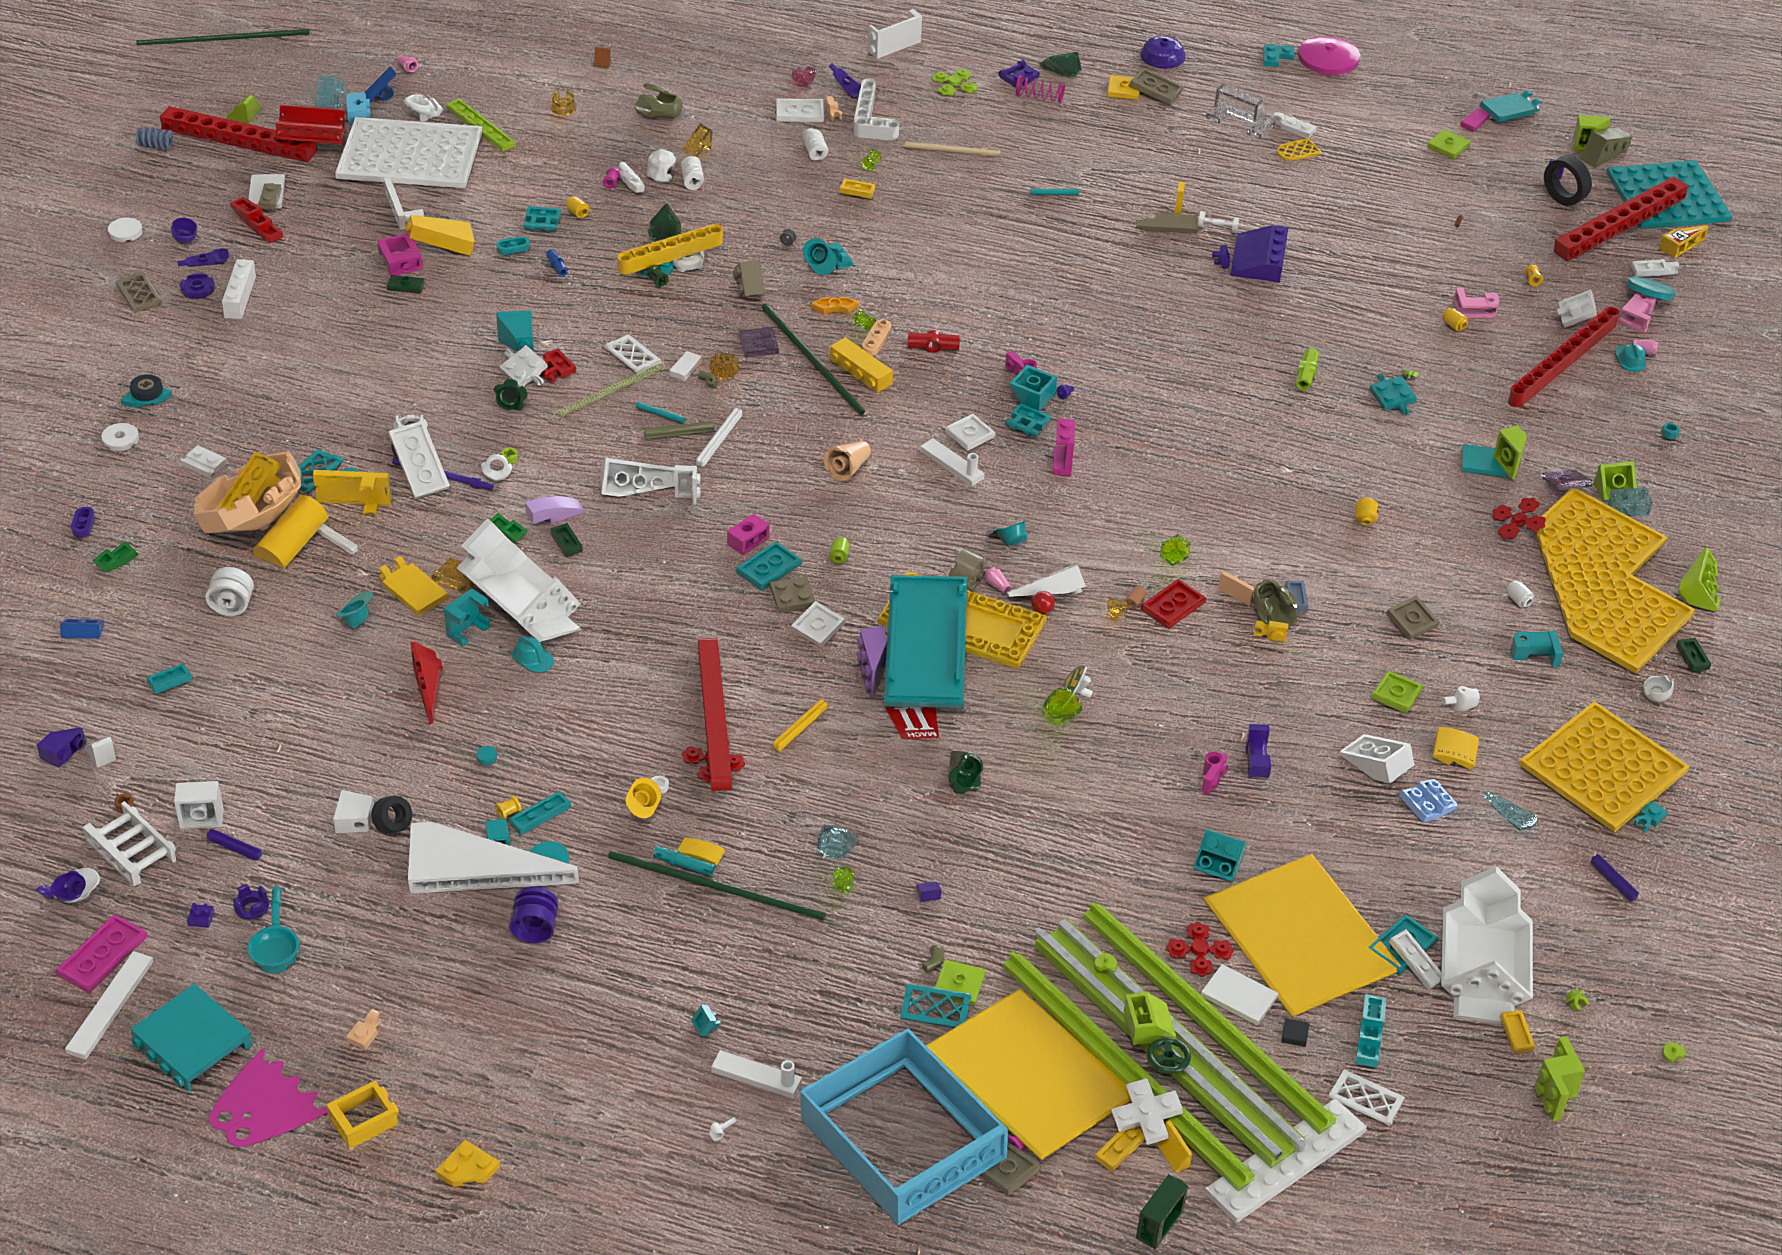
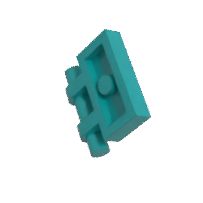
[523,206,561,232]
[1005,403,1051,437]

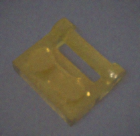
[431,557,474,594]

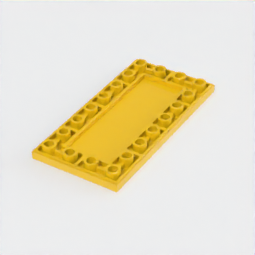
[877,571,1047,670]

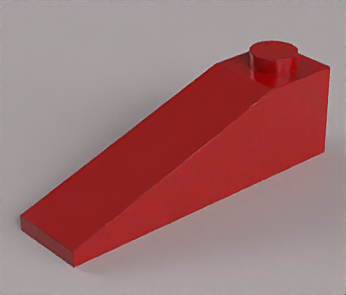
[410,641,443,724]

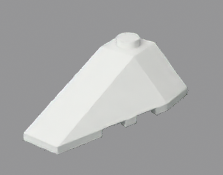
[600,458,675,497]
[1005,565,1086,596]

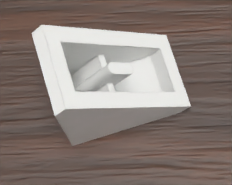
[84,737,116,768]

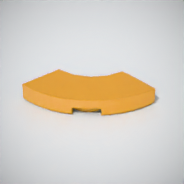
[811,297,859,315]

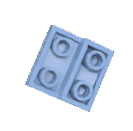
[1399,779,1458,823]

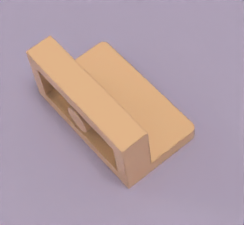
[1218,572,1255,606]

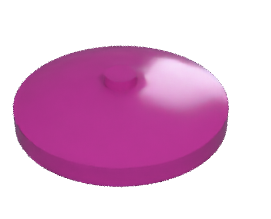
[1298,36,1360,75]

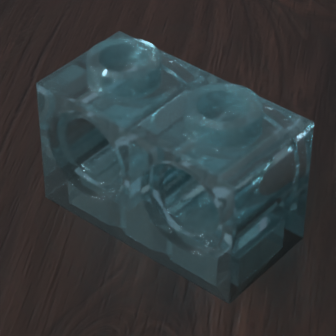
[1608,487,1653,517]

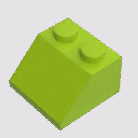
[1493,425,1527,479]

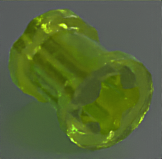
[862,149,881,170]
[853,309,876,331]

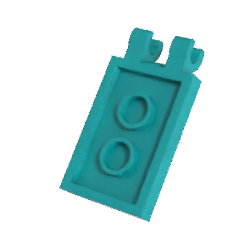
[1480,90,1543,122]

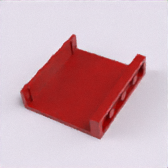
[275,104,345,144]

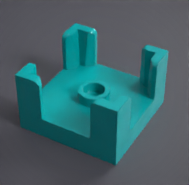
[444,588,491,647]

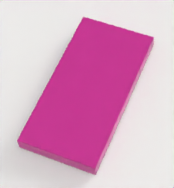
[55,914,148,994]

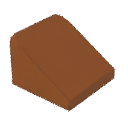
[594,47,611,68]

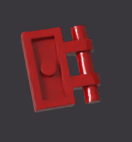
[542,348,576,383]

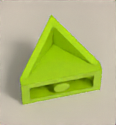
[226,94,263,124]

